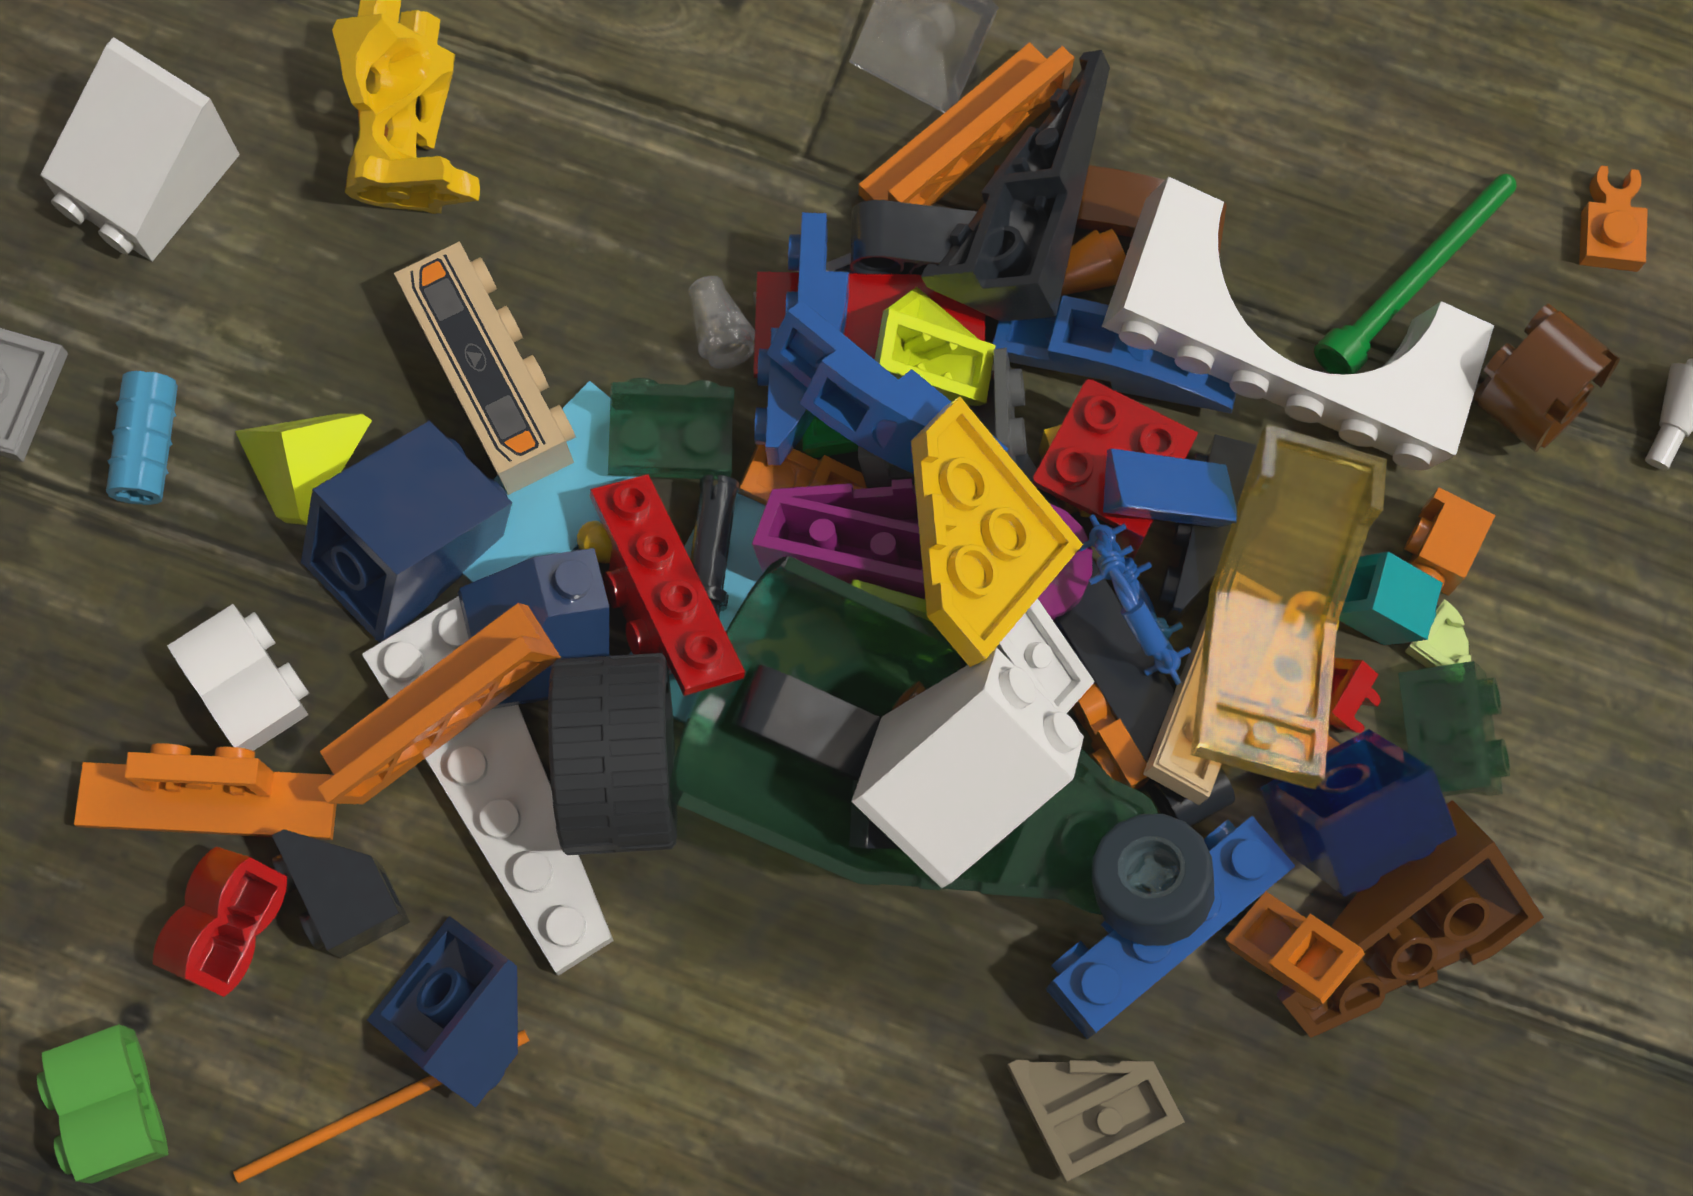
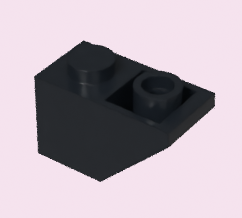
[272,829,410,959]

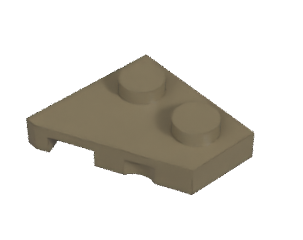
[1007,1060,1185,1183]

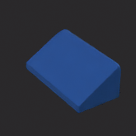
[1103,448,1237,528]

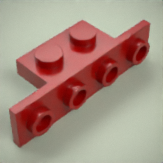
[590,474,745,696]

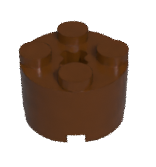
[1473,304,1620,452]

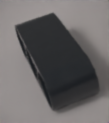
[850,200,977,275]
[731,664,881,781]

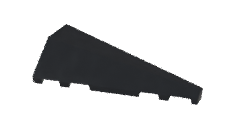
[921,50,1110,322]

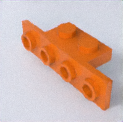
[74,743,337,840]

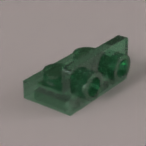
[608,378,734,480]
[1398,661,1510,800]

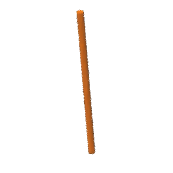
[233,1029,530,1183]

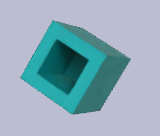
[1330,552,1443,645]

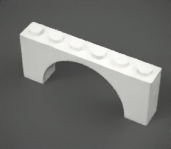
[1102,177,1494,471]

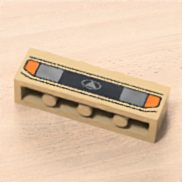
[394,241,576,495]

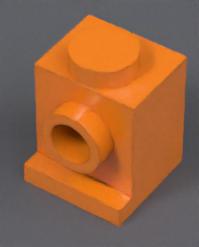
[1404,487,1496,596]

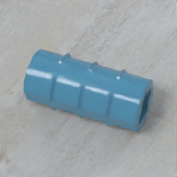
[106,371,178,505]

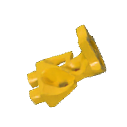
[332,0,480,214]

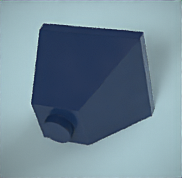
[458,548,609,709]
[367,916,518,1108]

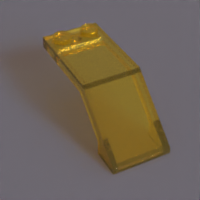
[1190,424,1387,789]

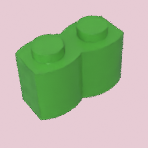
[37,1024,168,1184]

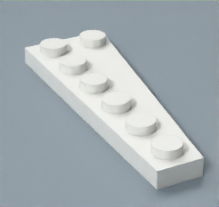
[362,596,614,976]

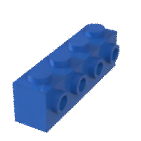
[1046,816,1295,1040]

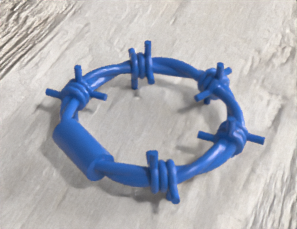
[1079,514,1191,685]

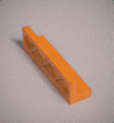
[859,42,1075,206]
[318,603,561,804]

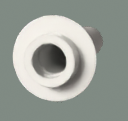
[1645,359,1693,470]

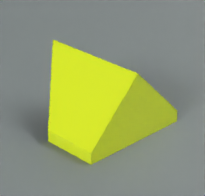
[875,287,996,406]
[235,414,372,525]

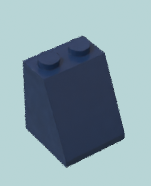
[301,421,512,643]

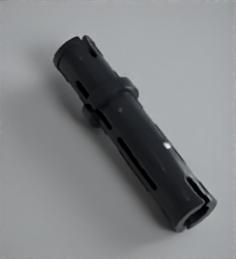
[690,475,739,619]

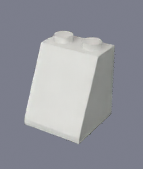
[41,37,240,262]
[851,648,1084,888]

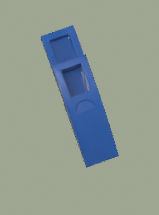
[755,212,849,465]
[993,296,1236,413]
[766,301,1009,474]

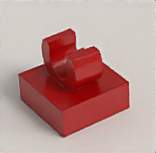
[1302,657,1381,734]

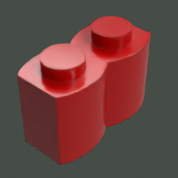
[153,846,287,997]

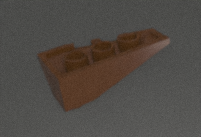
[1276,800,1544,1038]

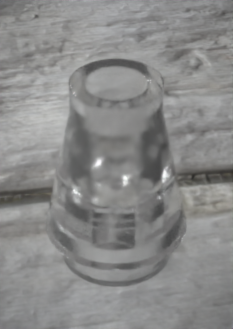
[688,276,755,369]

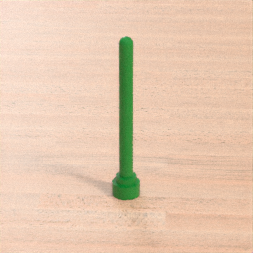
[1314,174,1517,375]

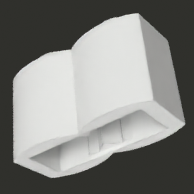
[167,604,309,751]

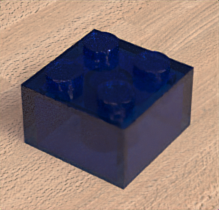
[1260,729,1457,897]

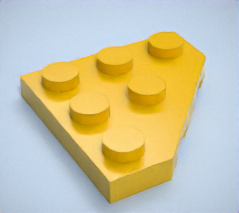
[911,397,1083,667]

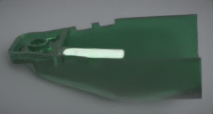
[670,556,1158,915]

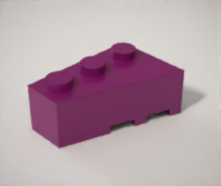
[752,479,925,599]

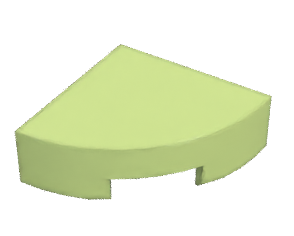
[1405,599,1471,689]

